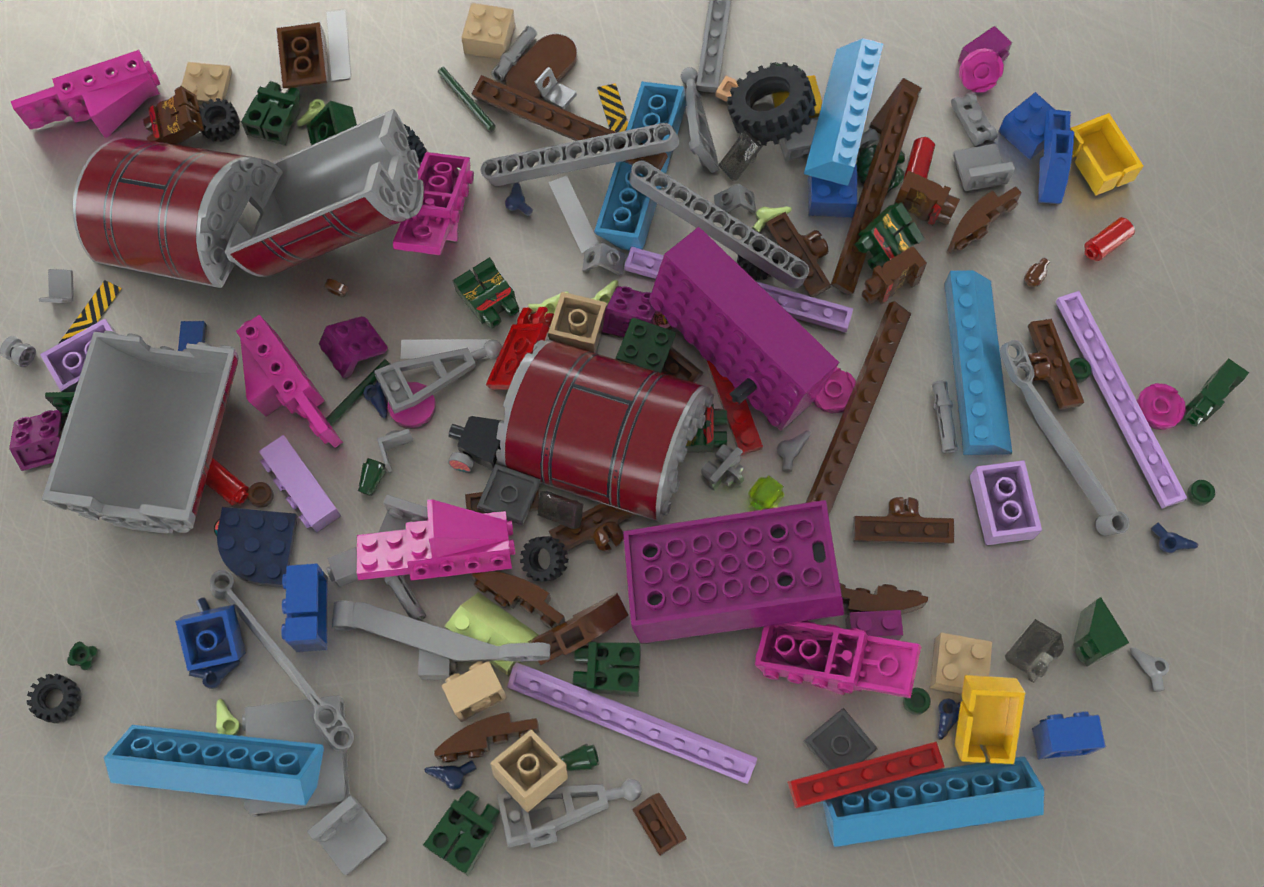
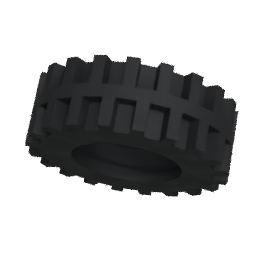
[727,62,816,146]

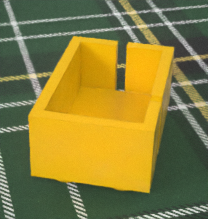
[1070,113,1144,196]
[954,675,1025,764]

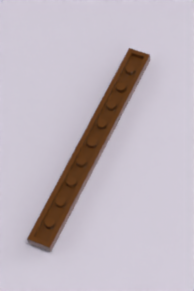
[471,75,668,171]
[831,85,919,295]
[806,301,911,515]

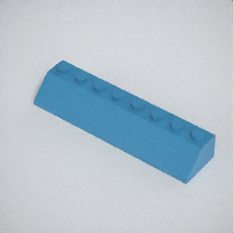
[804,38,883,186]
[594,81,687,250]
[944,270,1012,455]
[104,725,324,805]
[823,756,1044,847]

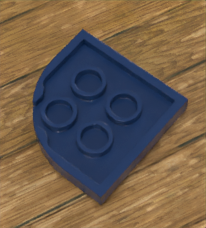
[217,507,298,587]

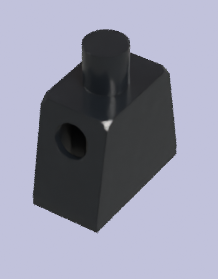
[448,416,501,470]

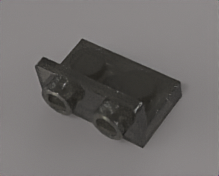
[1005,619,1064,683]

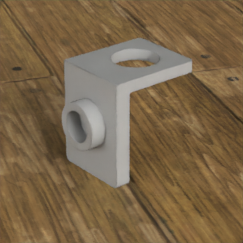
[535,67,577,110]
[714,184,756,213]
[582,243,626,276]
[39,269,74,303]
[377,429,413,472]
[527,807,557,848]

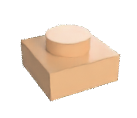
[715,76,738,102]

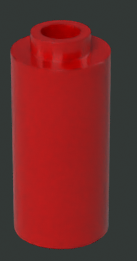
[904,137,935,179]
[1084,217,1135,261]
[205,457,249,506]

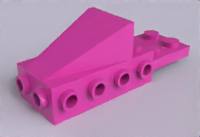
[10,50,161,138]
[393,152,474,255]
[236,314,343,448]
[357,499,515,580]
[755,620,921,698]

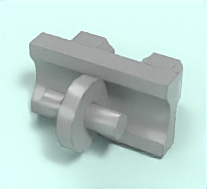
[701,444,744,490]

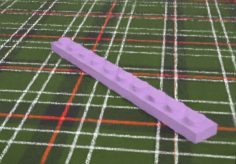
[624,247,853,333]
[1056,291,1187,509]
[507,662,757,784]

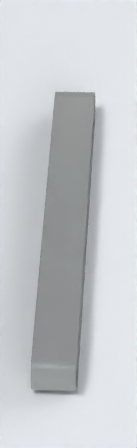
[480,123,679,186]
[630,161,809,288]

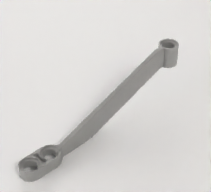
[1000,340,1130,536]
[210,570,354,752]
[332,601,550,662]

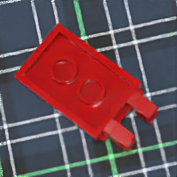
[486,307,554,390]

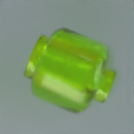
[748,475,784,510]

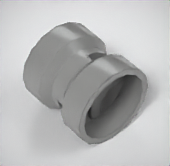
[0,336,36,367]

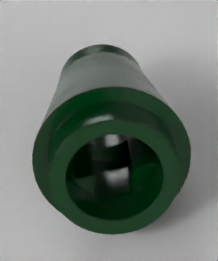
[358,458,386,496]
[559,744,599,771]

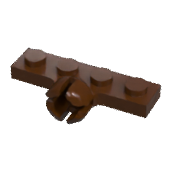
[766,212,831,297]
[1023,319,1084,410]
[854,497,954,544]
[548,503,635,551]

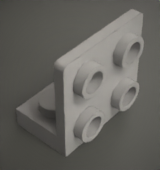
[953,144,1015,191]
[379,494,428,532]
[307,795,387,875]

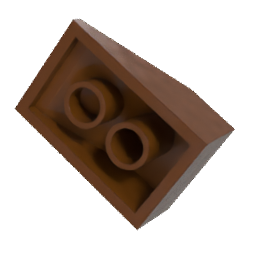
[276,22,328,89]

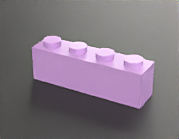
[259,435,341,533]

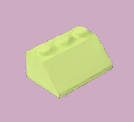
[445,592,539,676]

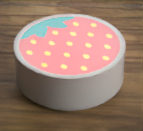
[448,452,474,473]

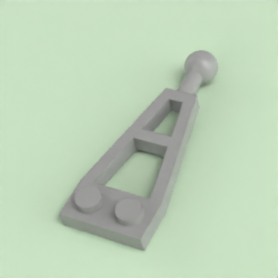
[681,67,720,173]
[374,340,502,414]
[497,779,642,848]

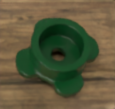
[67,641,98,670]

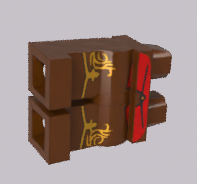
[143,86,204,145]
[894,171,960,226]
[861,246,927,305]

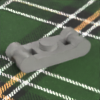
[951,92,997,146]

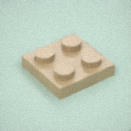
[181,62,232,105]

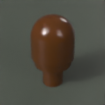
[1024,258,1050,288]

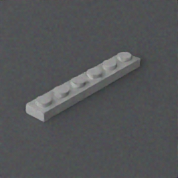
[696,0,731,93]

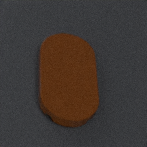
[506,34,577,99]

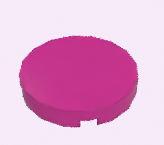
[959,48,1004,93]
[814,367,856,414]
[388,382,436,428]
[1136,383,1186,430]

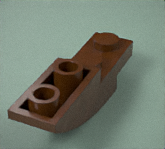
[947,186,1022,254]
[471,571,565,628]
[840,583,928,615]
[528,593,629,666]
[434,712,540,763]

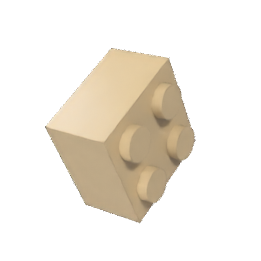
[461,2,515,59]
[548,292,607,353]
[929,633,992,694]
[441,661,507,722]
[490,729,568,813]

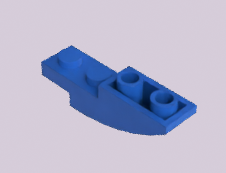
[1038,109,1074,204]

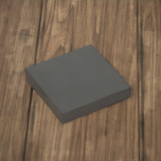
[477,464,541,526]
[804,708,878,771]

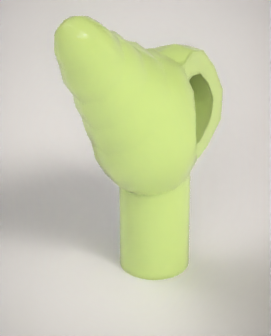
[297,99,325,126]
[752,206,792,233]
[590,280,618,305]
[528,291,569,318]
[216,699,240,735]

